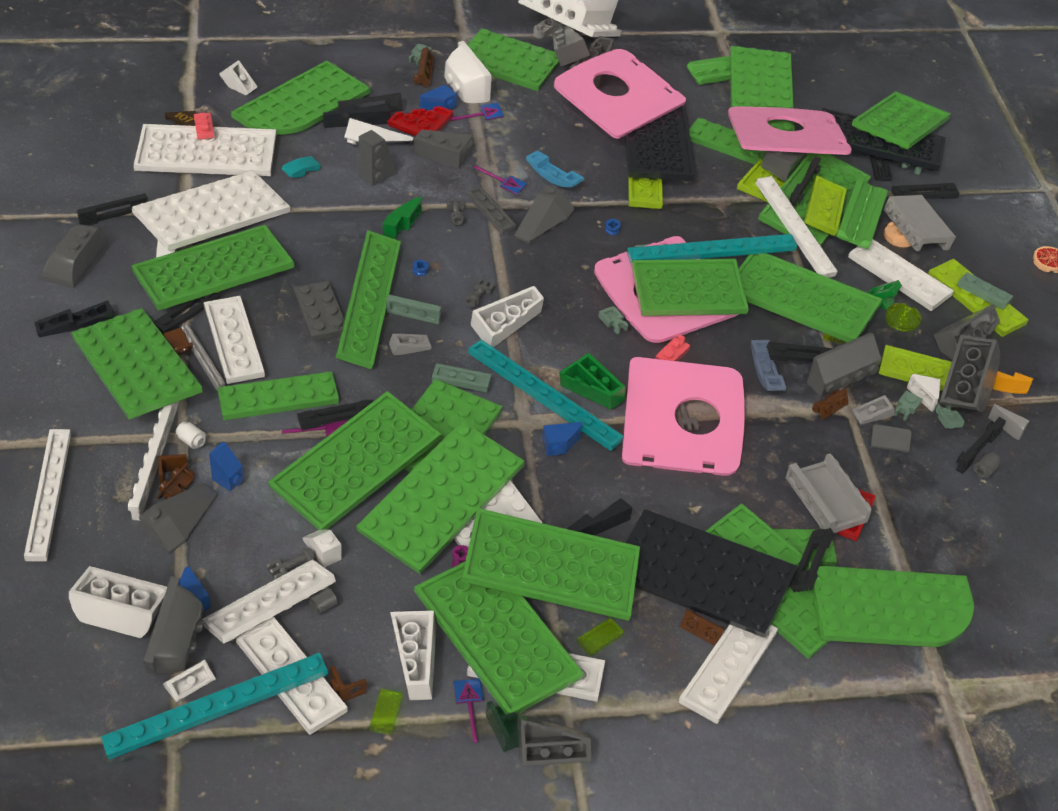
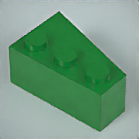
[559,353,626,410]

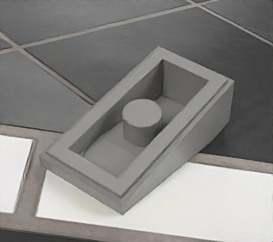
[389,334,432,355]
[851,395,895,425]
[988,404,1029,440]

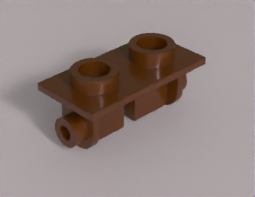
[812,388,848,420]
[157,462,195,500]
[680,609,726,646]

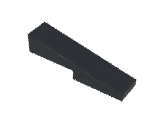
[323,104,391,128]
[35,300,115,338]
[567,498,633,536]

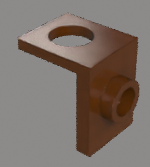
[164,328,193,355]
[158,454,188,485]
[329,665,367,702]

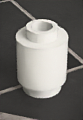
[176,422,206,449]

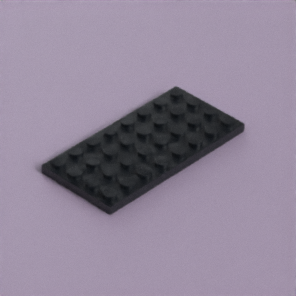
[625,104,695,181]
[821,108,946,171]
[626,509,798,638]

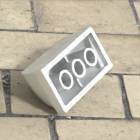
[444,41,491,103]
[69,566,167,638]

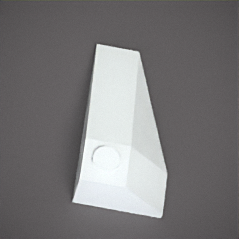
[344,118,413,145]

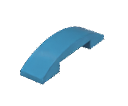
[526,150,584,187]

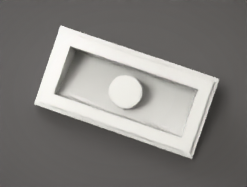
[163,660,216,702]

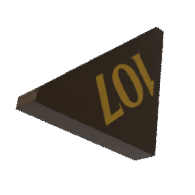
[165,111,196,126]

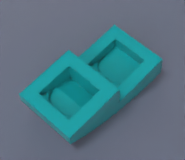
[281,156,321,178]

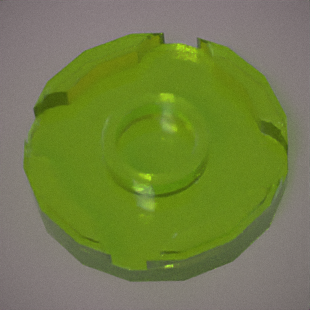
[885,303,921,332]

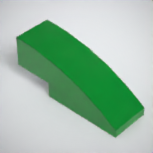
[383,197,422,239]

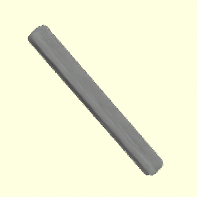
[181,325,225,391]

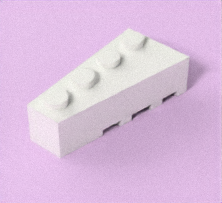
[471,286,544,348]
[390,611,437,700]

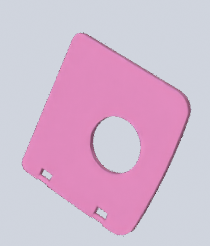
[554,49,686,138]
[728,106,851,155]
[594,236,739,343]
[622,357,744,476]

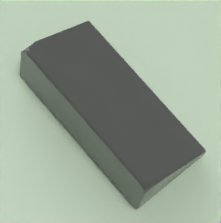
[871,424,911,453]

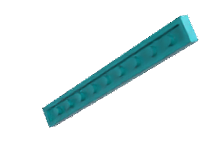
[627,234,797,264]
[468,339,624,451]
[101,652,328,760]

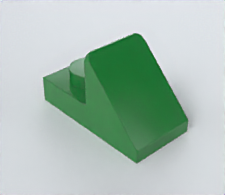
[868,280,902,310]

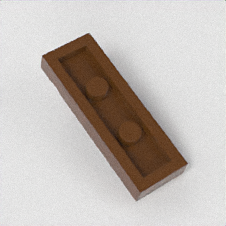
[413,47,435,88]

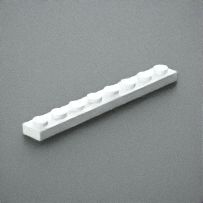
[756,176,838,278]
[128,401,180,520]
[24,429,71,561]

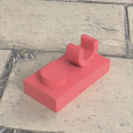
[194,113,214,139]
[655,334,690,362]

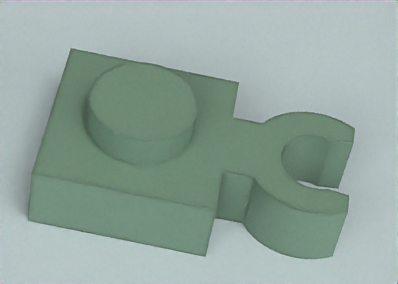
[409,44,432,65]
[598,306,628,334]
[894,391,923,421]
[935,404,965,429]

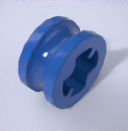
[605,219,621,235]
[412,260,429,276]

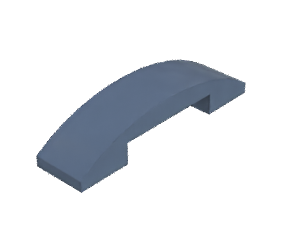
[751,340,786,391]

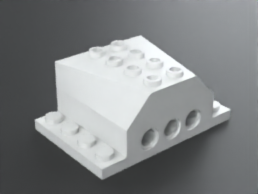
[518,0,622,37]

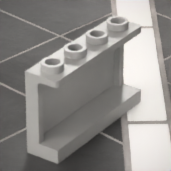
[884,195,956,251]
[786,453,871,533]

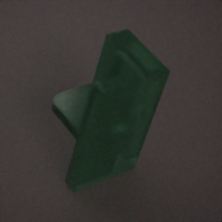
[486,700,519,752]

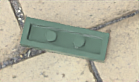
[957,272,1013,310]
[387,295,441,324]
[432,363,492,393]

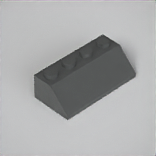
[807,332,881,397]

